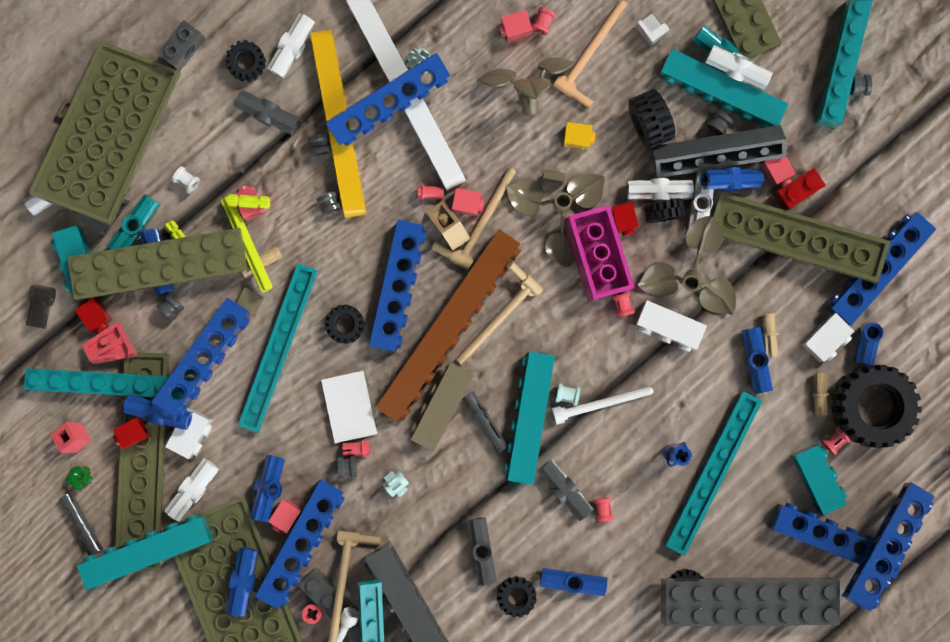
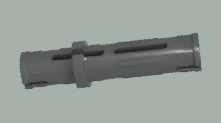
[462,391,508,453]
[59,492,104,555]

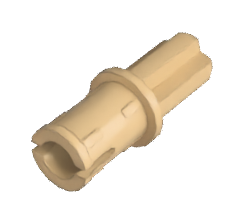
[242,247,282,279]
[761,314,779,357]
[812,372,830,416]

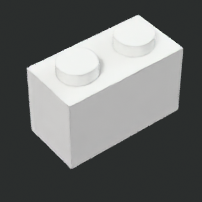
[801,313,854,362]
[165,408,213,459]

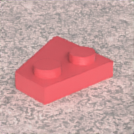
[82,321,138,364]

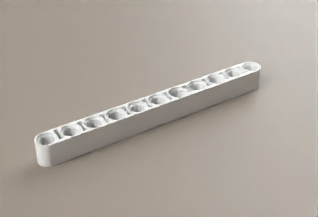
[345,0,466,191]

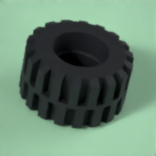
[628,89,675,149]

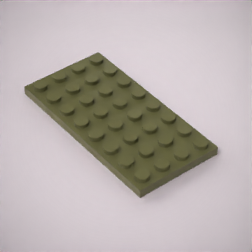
[28,41,181,226]
[163,495,304,642]

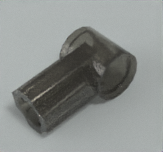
[26,284,56,329]

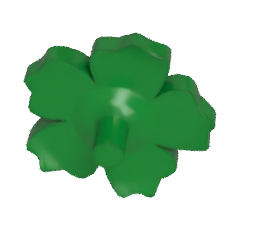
[66,466,93,490]

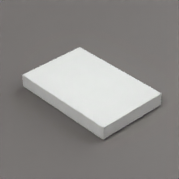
[321,371,377,443]

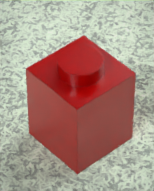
[611,202,639,236]
[75,298,113,333]
[113,417,151,449]

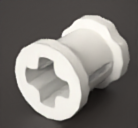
[171,166,200,194]

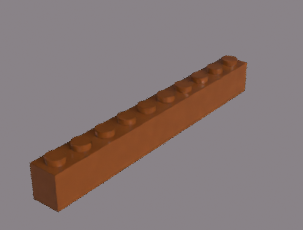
[376,229,521,422]

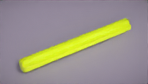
[221,196,272,292]

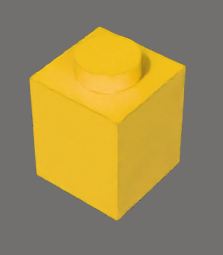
[563,122,596,150]

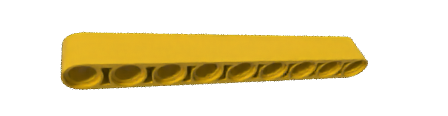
[310,29,367,219]

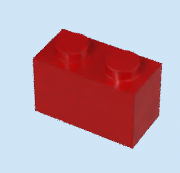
[773,168,826,211]

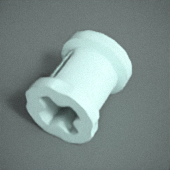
[555,383,580,406]

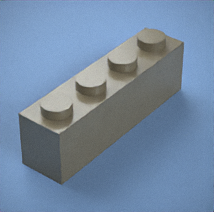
[409,363,474,452]

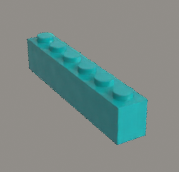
[815,0,873,129]
[659,49,789,128]
[504,351,555,485]
[77,514,214,591]

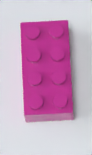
[564,205,634,302]

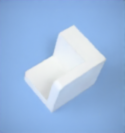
[635,14,670,47]

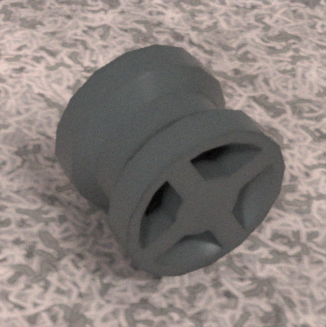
[850,74,872,96]
[706,110,734,135]
[308,134,332,156]
[316,191,343,216]
[157,294,184,321]
[338,456,357,479]

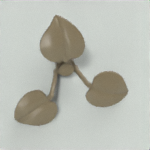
[478,58,575,115]
[507,174,605,268]
[638,216,736,315]

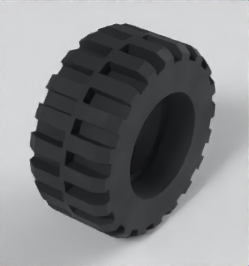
[831,365,922,448]

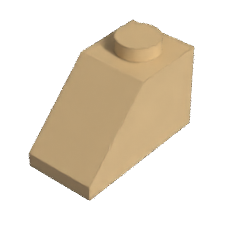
[426,200,471,250]

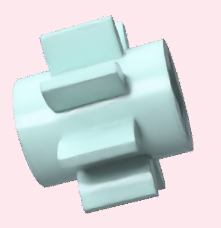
[405,48,431,75]
[382,471,409,497]

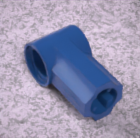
[854,323,883,365]

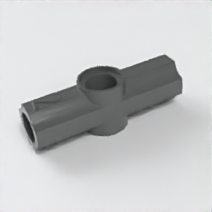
[234,90,300,135]
[538,459,594,521]
[467,517,497,586]

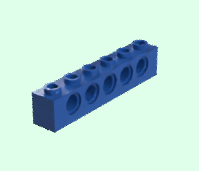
[325,53,451,146]
[827,212,936,326]
[369,220,427,352]
[152,298,250,422]
[255,479,345,609]
[842,482,935,611]
[769,502,905,579]

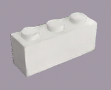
[635,301,707,352]

